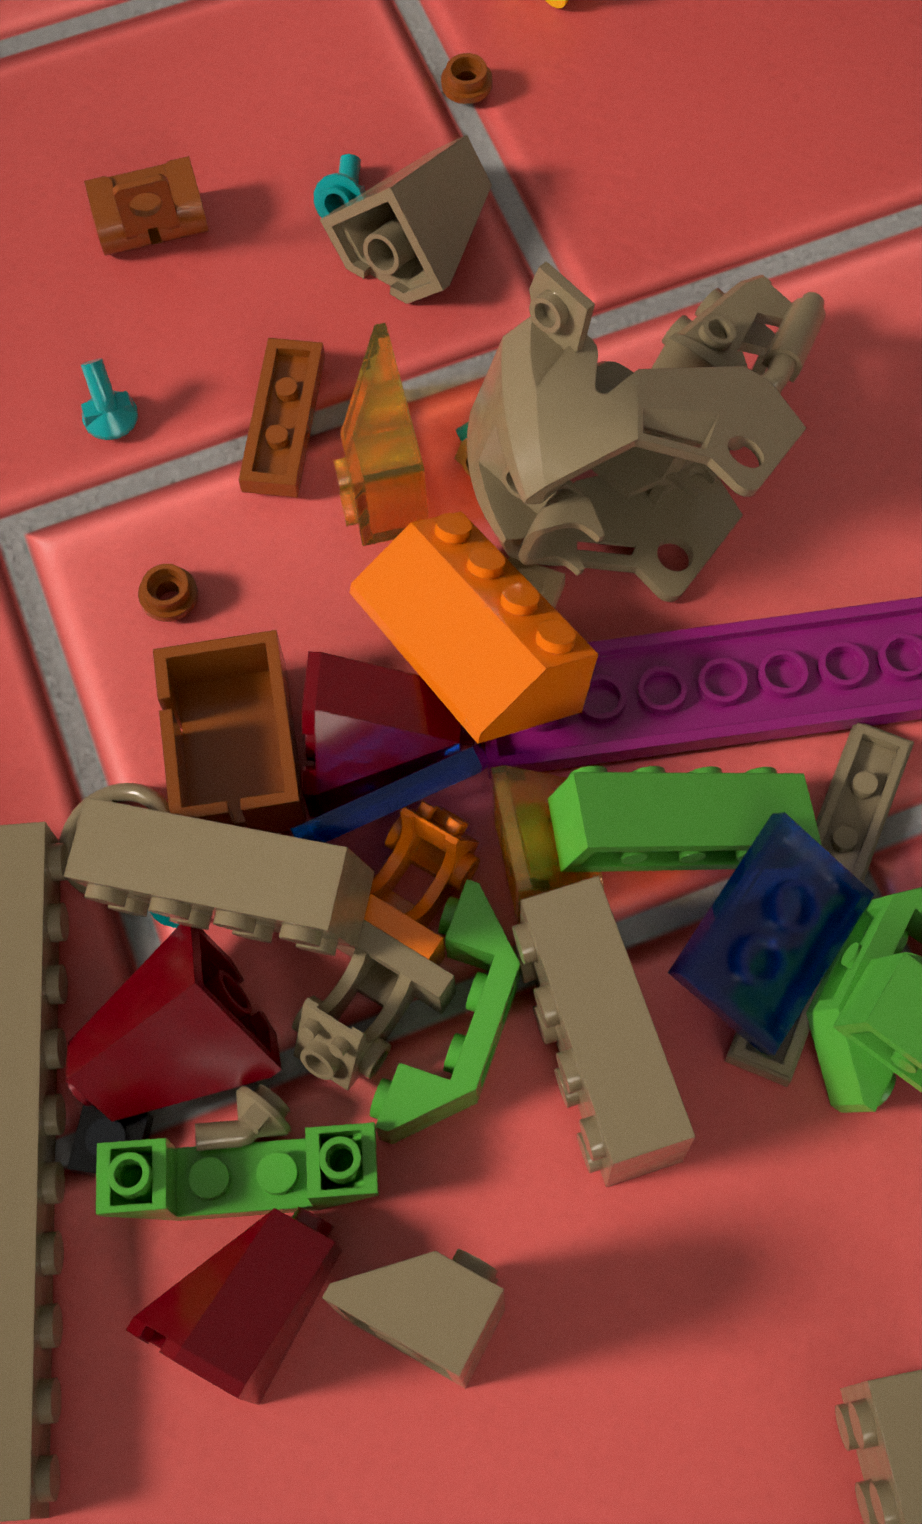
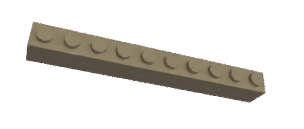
[0,822,69,1522]

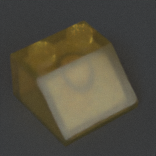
[491,765,604,924]

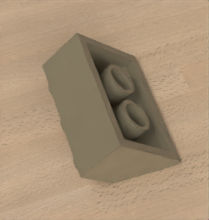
[322,1249,505,1388]

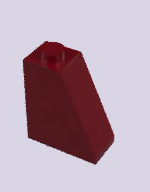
[302,651,475,818]
[66,925,282,1122]
[126,1207,342,1405]

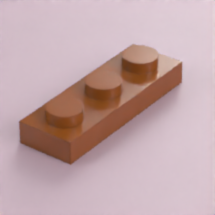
[238,338,325,498]

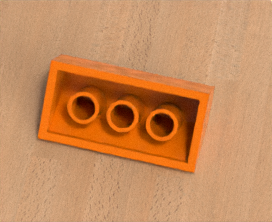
[349,511,598,744]

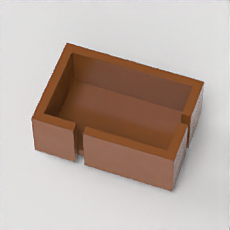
[153,630,308,834]

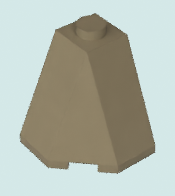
[320,135,492,304]

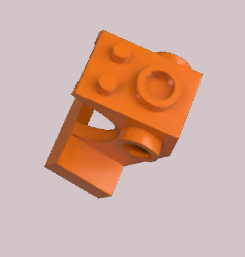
[364,801,480,966]

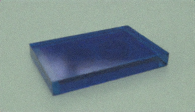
[291,743,489,843]
[668,812,875,1055]

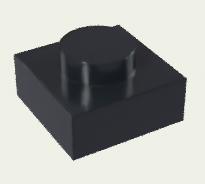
[67,1104,154,1177]

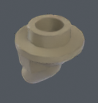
[195,1084,291,1151]

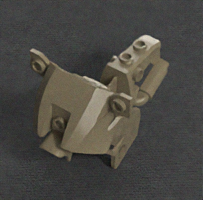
[454,261,826,602]

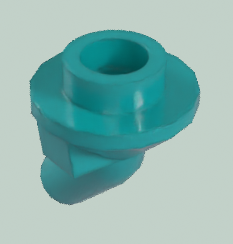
[314,154,365,218]
[81,358,138,440]

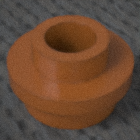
[441,53,492,104]
[138,564,198,622]

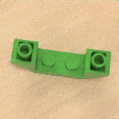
[369,879,520,1144]
[806,887,922,1113]
[96,1122,379,1221]

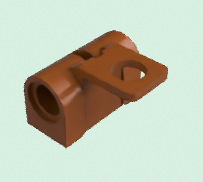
[84,156,209,256]

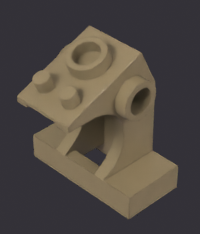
[292,920,456,1091]

